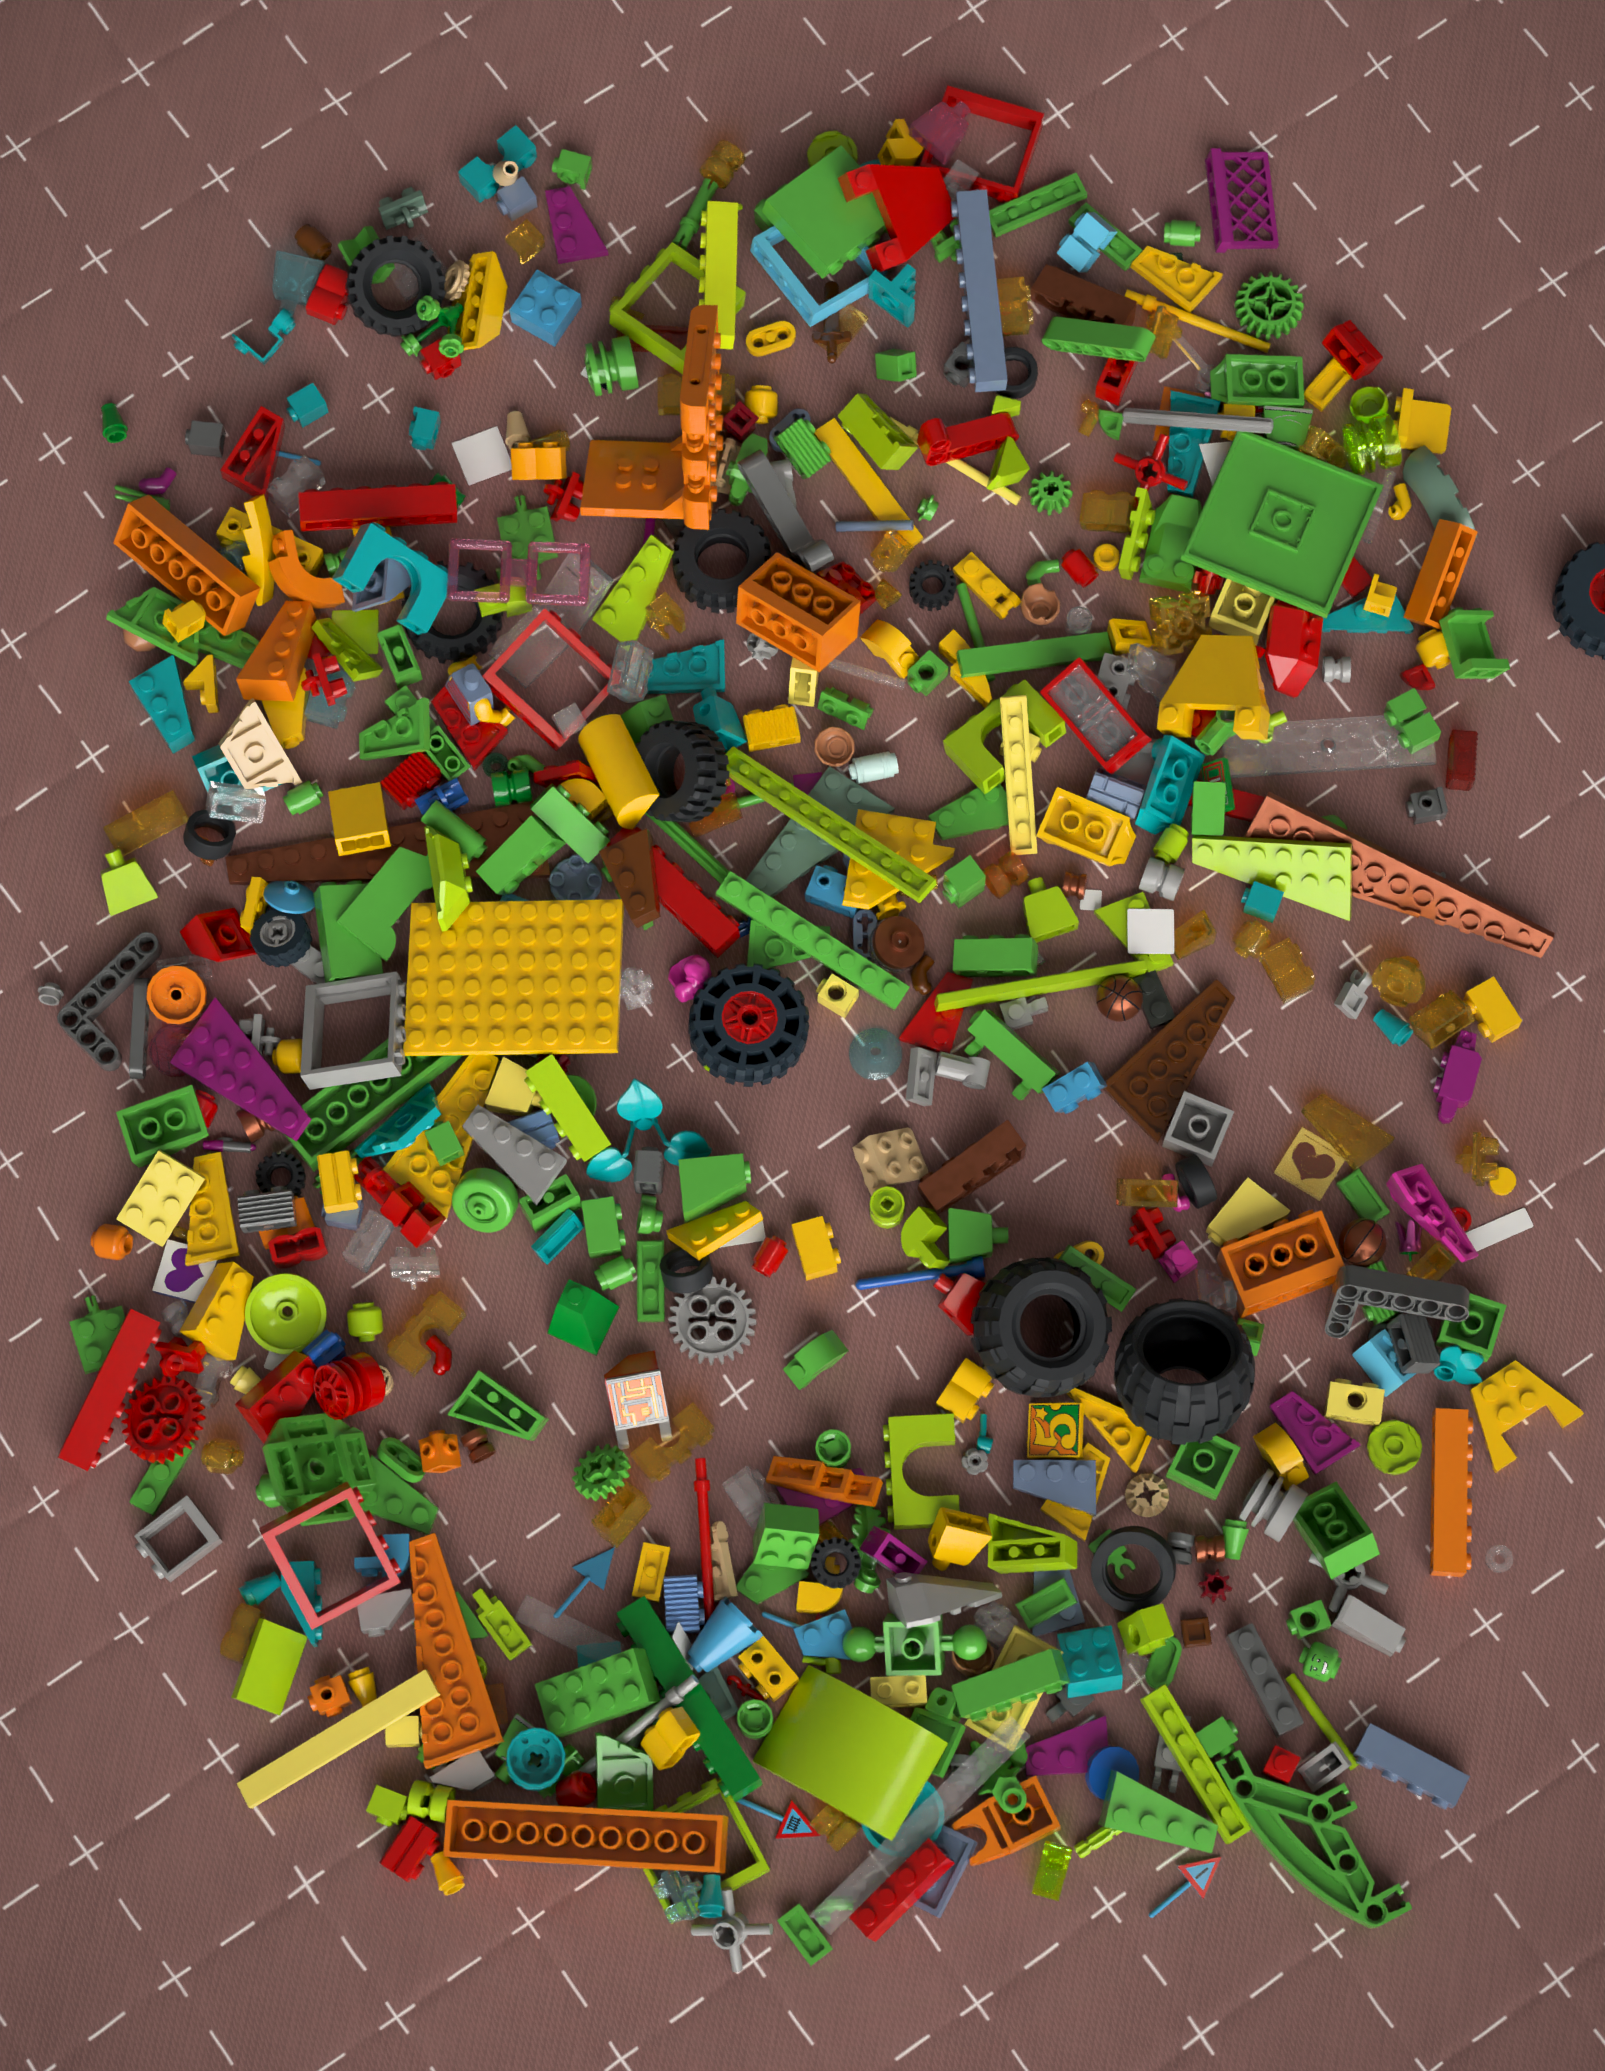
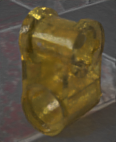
[1298,426,1348,468]

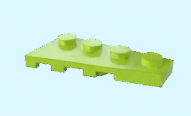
[592,535,674,651]

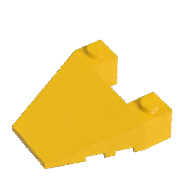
[1157,635,1270,740]

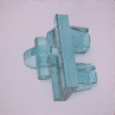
[653,1870,703,1923]

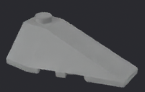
[886,1572,1002,1628]

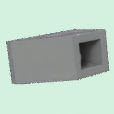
[430,1751,496,1793]

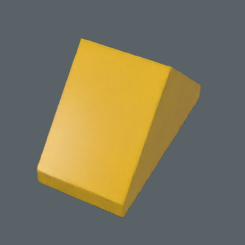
[1107,618,1153,656]

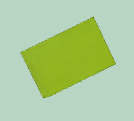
[987,436,1030,490]

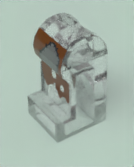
[195,1354,235,1409]

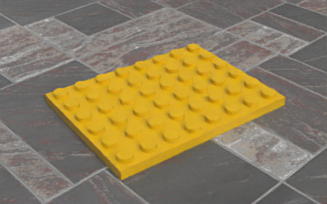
[403,899,624,1056]

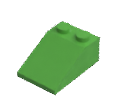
[116,1085,209,1168]

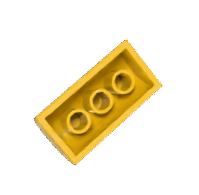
[578,714,660,829]

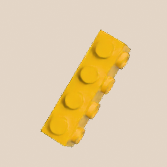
[216,507,325,577]

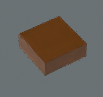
[1180,1617,1212,1649]

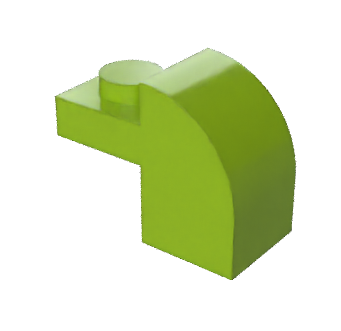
[474,577,532,618]
[901,1206,950,1270]

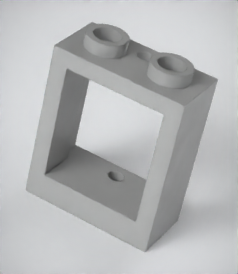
[134,1496,223,1583]

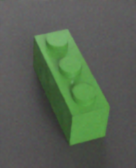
[530,783,610,863]
[953,934,1038,977]

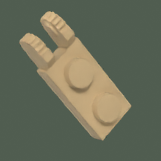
[710,1521,738,1602]

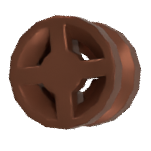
[1062,871,1087,900]

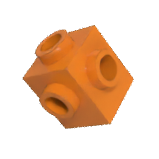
[418,1430,461,1473]
[307,1675,353,1718]

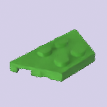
[106,587,199,666]
[595,1732,653,1811]

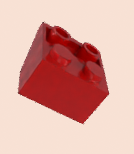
[816,561,880,616]

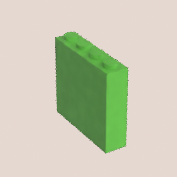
[761,146,888,279]

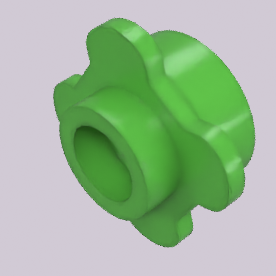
[916,494,939,521]

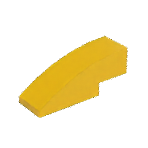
[939,629,992,709]

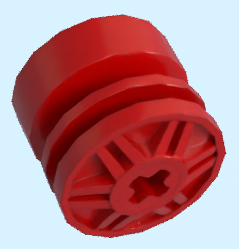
[313,1352,385,1420]

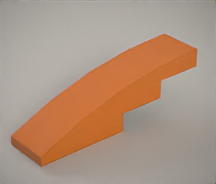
[766,1456,883,1507]

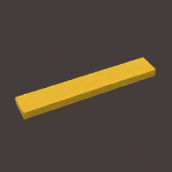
[814,418,923,554]

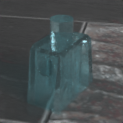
[272,251,325,315]

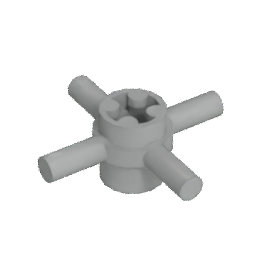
[1308,1552,1389,1613]
[691,1887,773,1972]

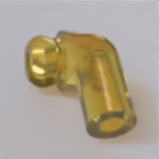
[1078,399,1099,437]

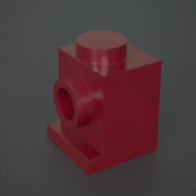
[723,401,759,444]

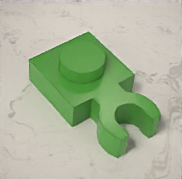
[1088,1529,1135,1580]

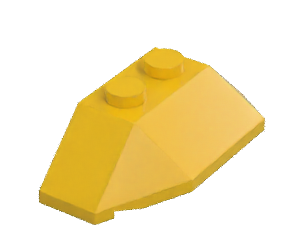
[447,251,507,350]

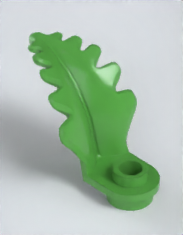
[848,1504,890,1593]
[968,1741,1027,1813]

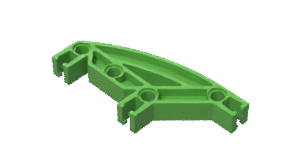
[1214,1750,1413,1928]

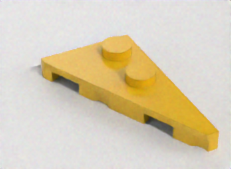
[1067,1388,1152,1473]

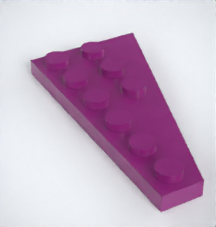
[170,997,312,1142]

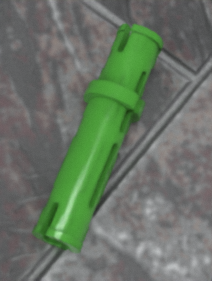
[672,178,718,251]

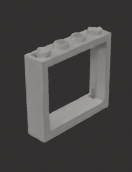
[300,972,407,1090]

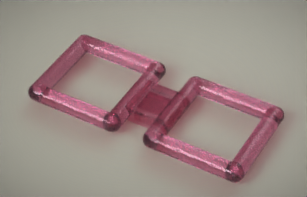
[447,538,591,606]

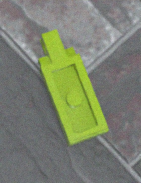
[472,1588,533,1661]

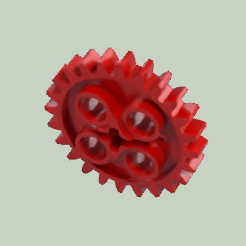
[122,1376,206,1464]

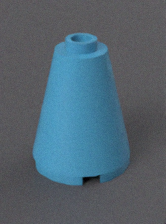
[687,1596,763,1673]

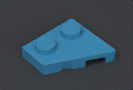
[793,1609,852,1660]

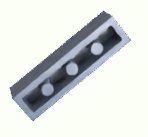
[1353,1723,1470,1810]

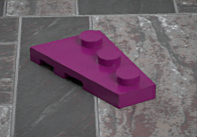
[545,186,609,264]
[1025,1716,1108,1777]

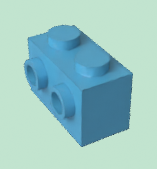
[805,865,859,919]
[1042,1062,1107,1114]

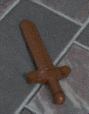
[812,281,852,364]

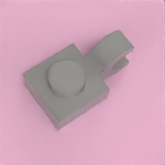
[1334,970,1373,1019]
[999,997,1048,1030]

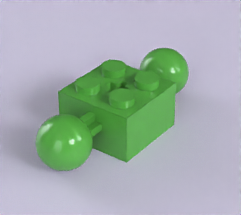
[842,1613,987,1676]

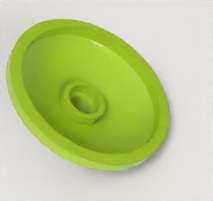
[245,1273,327,1354]

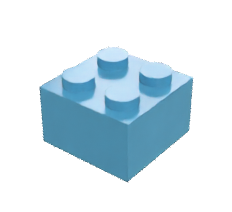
[510,270,582,347]

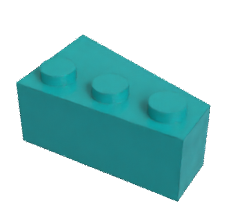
[129,654,196,754]

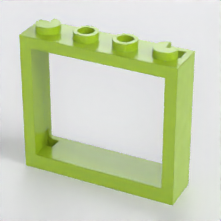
[609,242,746,374]
[643,1778,770,1924]

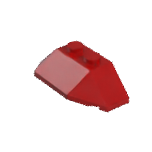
[1265,599,1323,698]

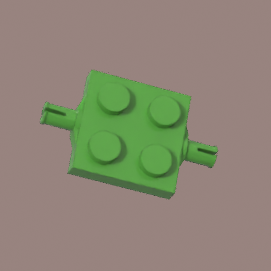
[497,495,558,581]
[69,1295,125,1375]

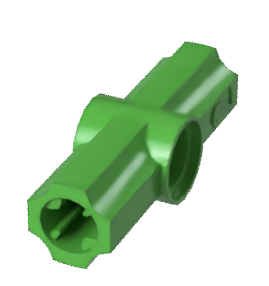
[1195,710,1236,755]

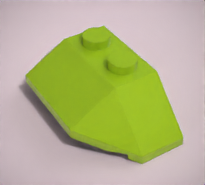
[424,826,473,932]

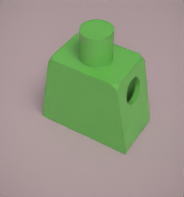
[948,1208,1008,1264]

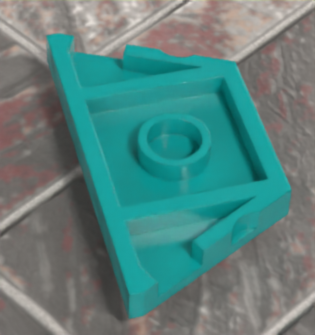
[354,1083,441,1158]

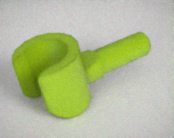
[803,1656,841,1674]

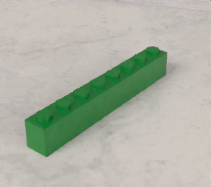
[616,1596,763,1803]

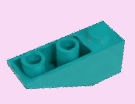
[281,1561,323,1647]

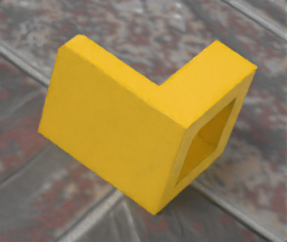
[1363,573,1397,617]

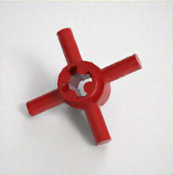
[1113,433,1188,508]

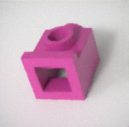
[1158,1240,1198,1283]

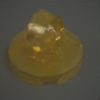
[1372,956,1426,1007]

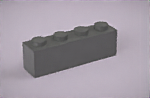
[1225,1623,1304,1738]

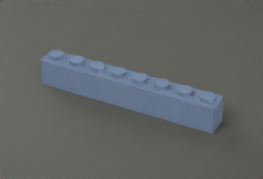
[951,189,1007,392]

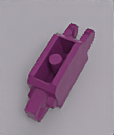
[1433,1030,1482,1124]

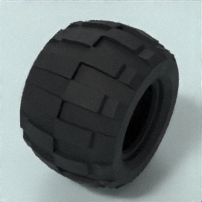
[970,1257,1112,1397]
[1114,1298,1255,1445]

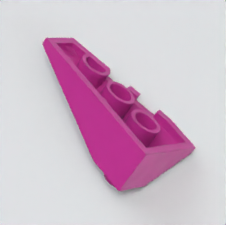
[1386,1164,1479,1262]

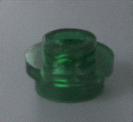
[482,753,508,778]

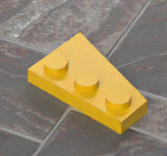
[1131,246,1223,313]
[666,1201,763,1260]
[1040,1443,1110,1542]

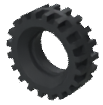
[345,235,446,337]
[401,559,503,664]

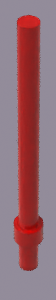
[693,1458,715,1624]

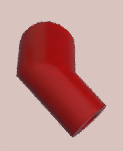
[426,1335,452,1376]

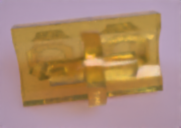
[1146,305,1183,359]
[1455,1132,1499,1186]

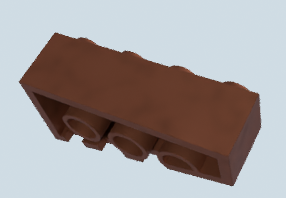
[1030,264,1137,326]
[918,1120,1026,1215]

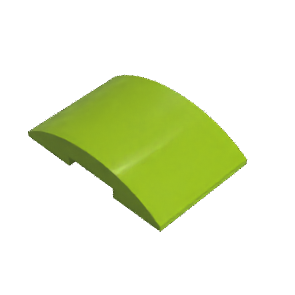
[753,1665,948,1841]

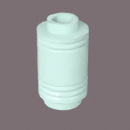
[848,751,899,784]

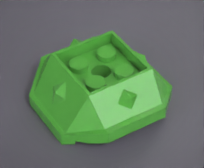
[262,1413,377,1526]

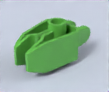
[726,434,768,507]

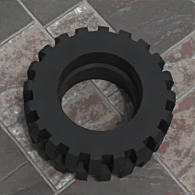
[672,509,772,613]
[635,720,729,823]

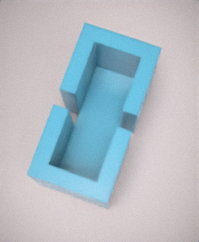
[1057,212,1118,273]

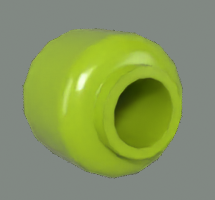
[347,1302,384,1342]

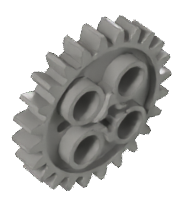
[668,1277,757,1366]

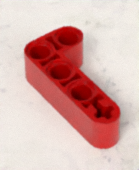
[917,412,1019,466]

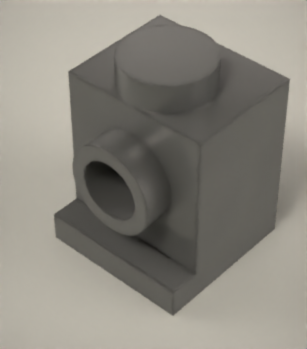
[1405,787,1448,825]

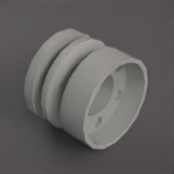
[1239,1469,1308,1542]

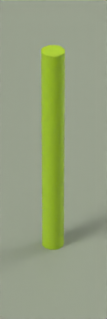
[1285,1673,1359,1771]

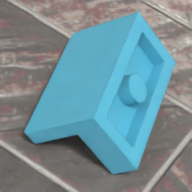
[1352,1329,1417,1397]

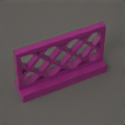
[1205,148,1279,253]

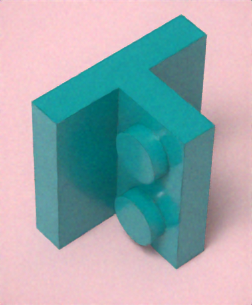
[868,264,916,328]

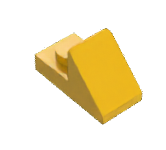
[183,654,219,713]

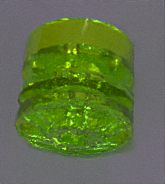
[1342,413,1402,476]

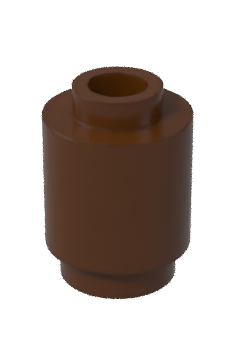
[294,224,332,262]

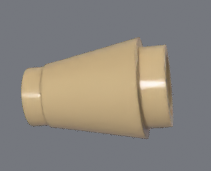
[493,161,518,186]
[505,411,531,450]

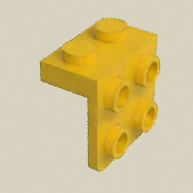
[1391,388,1451,454]

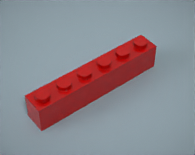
[298,482,457,531]
[606,827,740,958]
[57,1309,162,1471]

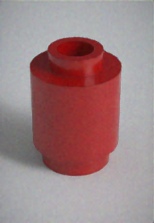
[1061,549,1099,588]
[751,1235,788,1278]

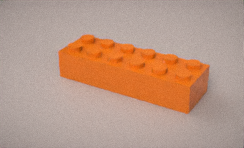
[113,495,261,636]

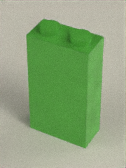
[313,881,383,983]

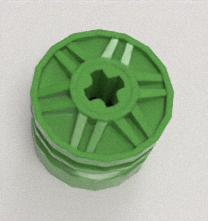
[584,335,639,396]

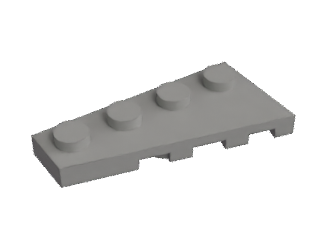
[463,1105,567,1205]

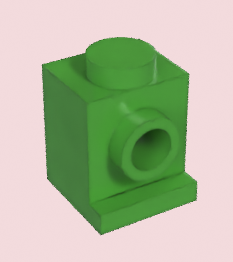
[552,149,593,190]

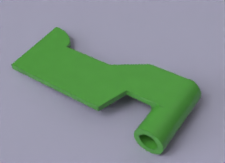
[337,800,488,962]

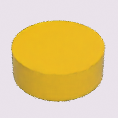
[1093,544,1120,571]
[1488,1167,1516,1196]

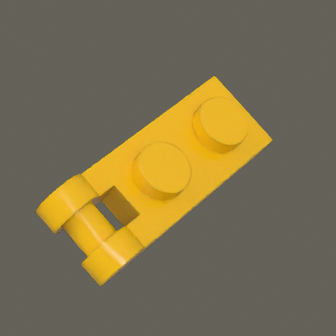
[953,552,1021,620]

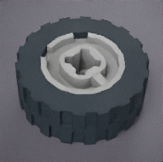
[250,909,312,967]

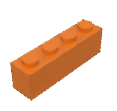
[1403,519,1478,630]

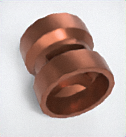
[460,1427,496,1464]
[1195,1535,1225,1563]

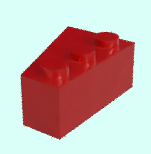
[234,1351,318,1444]

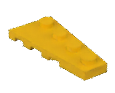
[185,1152,240,1266]

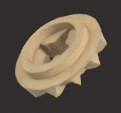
[444,260,470,301]
[1125,1473,1169,1517]

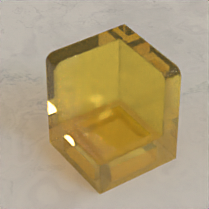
[505,219,545,265]

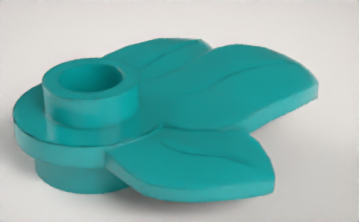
[1434,1345,1484,1385]

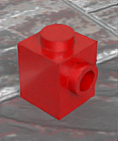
[419,338,462,381]

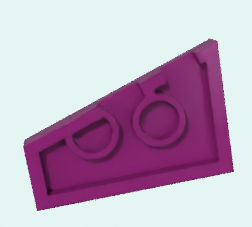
[1269,1391,1361,1475]
[776,1468,865,1526]

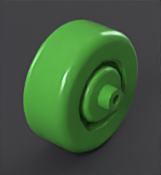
[452,1168,519,1233]

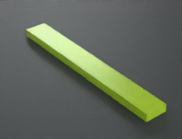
[934,960,1147,1012]

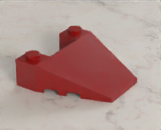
[837,164,955,273]

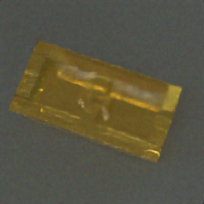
[645,591,686,640]

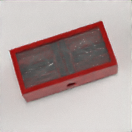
[1040,657,1152,774]

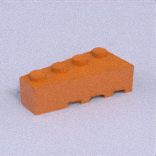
[236,601,317,701]

